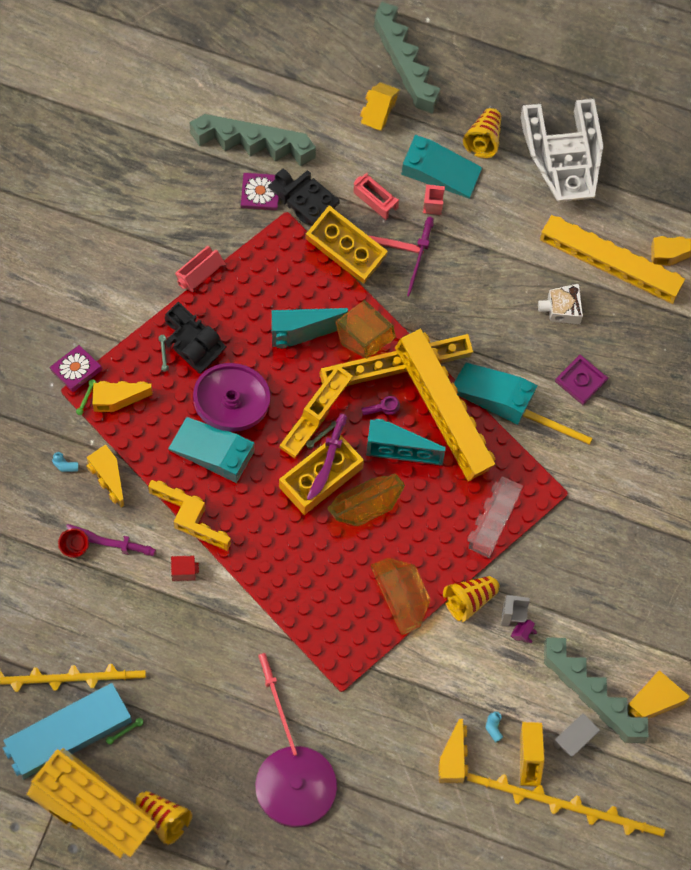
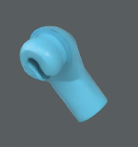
[52,452,79,472]
[485,711,503,743]

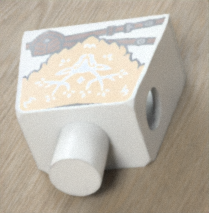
[538,284,583,324]

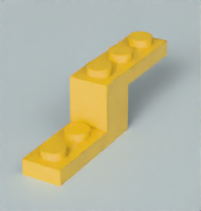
[279,365,353,458]
[148,480,231,551]

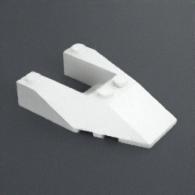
[521,99,603,202]

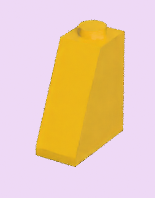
[628,670,690,719]
[520,722,544,786]

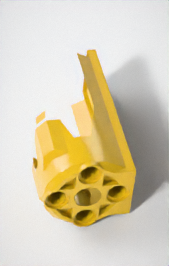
[26,748,156,859]

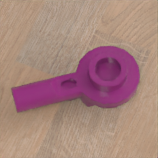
[362,396,400,416]

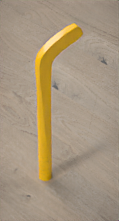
[523,409,593,445]

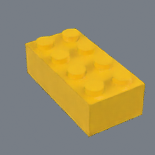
[306,206,388,284]
[279,435,364,515]

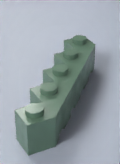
[374,1,440,114]
[189,114,316,166]
[544,637,648,743]

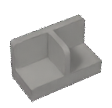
[501,595,530,627]
[553,713,599,757]

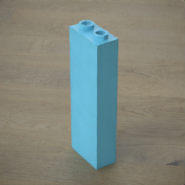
[3,683,132,780]

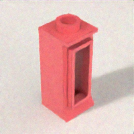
[354,173,399,220]
[423,185,445,215]
[175,246,225,292]

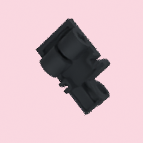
[268,169,340,226]
[165,301,227,374]

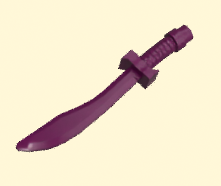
[407,217,434,297]
[307,414,348,500]
[66,524,156,557]

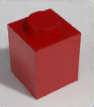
[171,556,199,581]

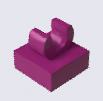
[510,619,537,643]

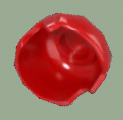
[58,528,90,558]

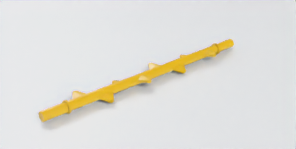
[0,664,146,692]
[467,773,665,837]

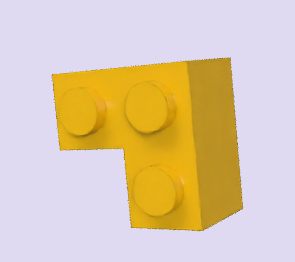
[360,82,400,131]

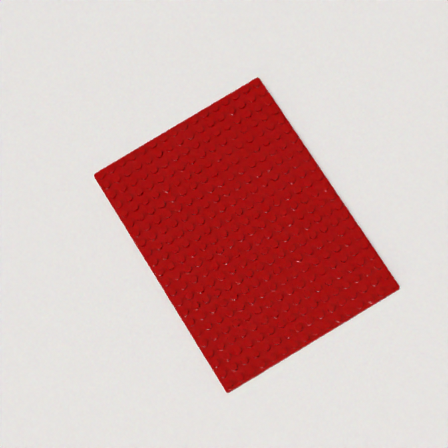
[61,212,568,692]

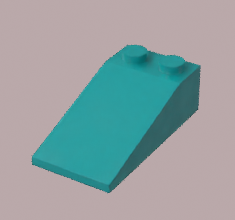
[401,134,482,199]
[272,308,348,349]
[454,362,538,425]
[168,417,255,483]
[366,419,445,465]

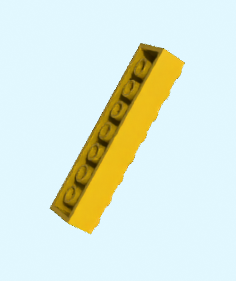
[395,328,495,482]

